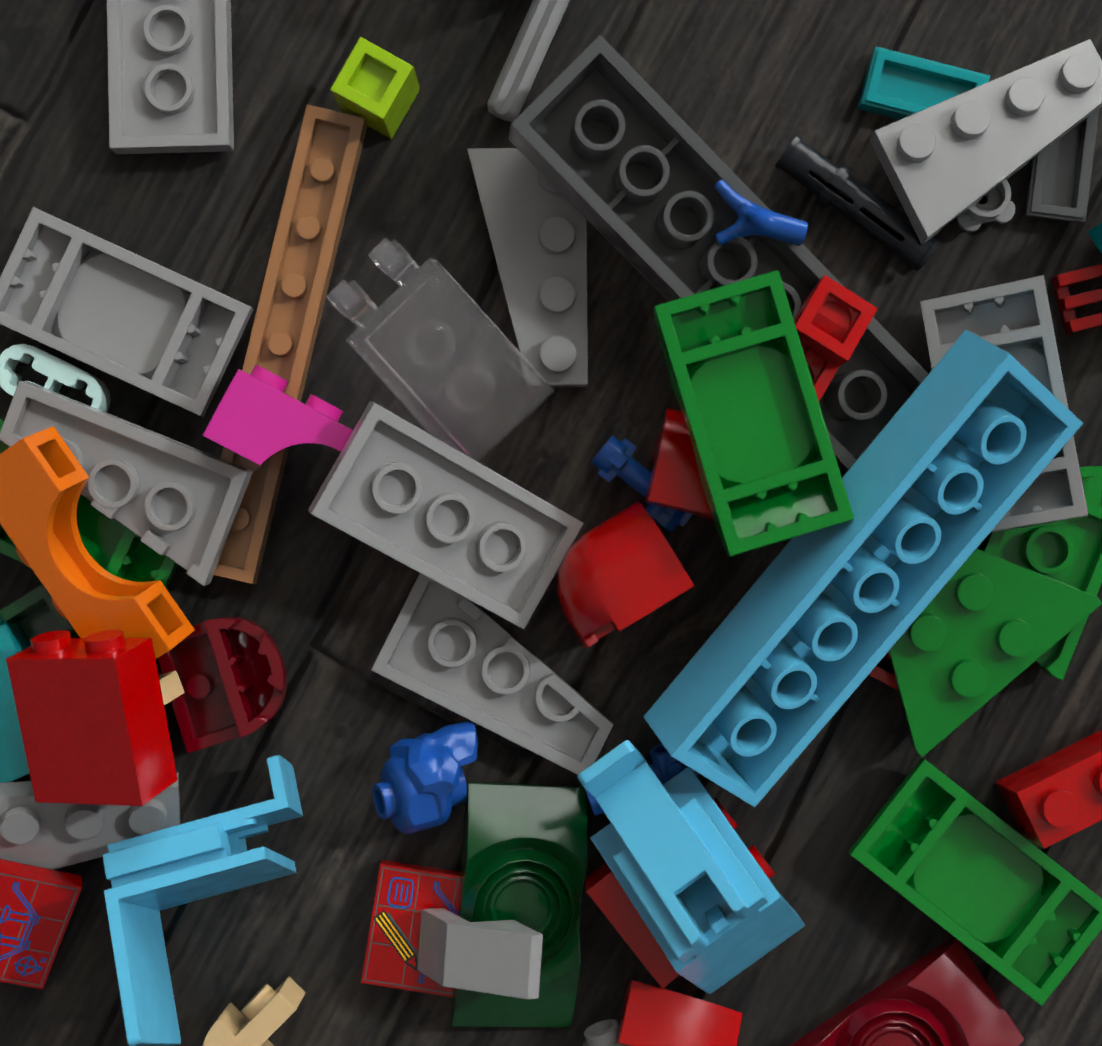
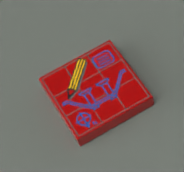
[0,859,82,989]
[361,859,460,997]

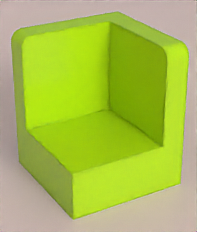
[330,37,420,139]

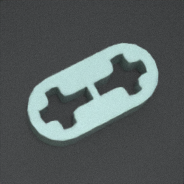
[0,344,111,413]

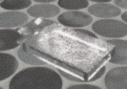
[326,238,555,462]

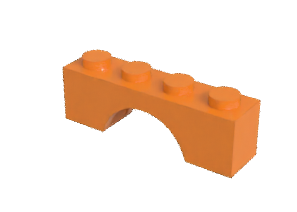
[0,426,195,659]

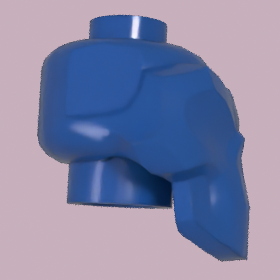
[372,720,478,834]

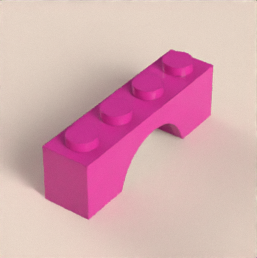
[203,364,353,465]

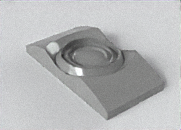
[0,207,254,417]
[920,275,1088,533]

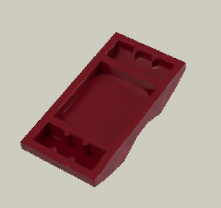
[789,936,1024,1046]

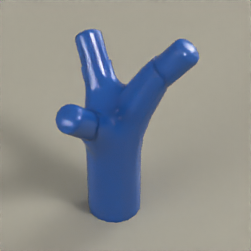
[714,180,808,246]

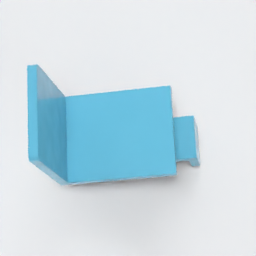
[577,740,805,994]
[102,755,303,1046]

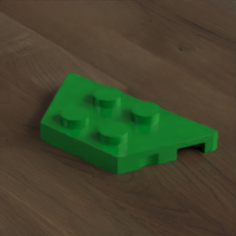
[979,466,1102,680]
[887,549,1102,757]

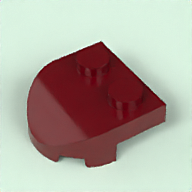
[158,617,287,753]

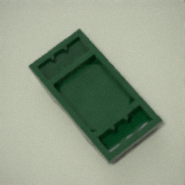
[450,781,588,1028]

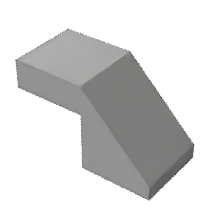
[417,908,543,999]

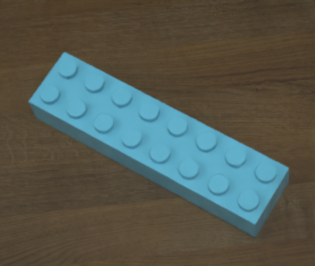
[644,330,1083,807]

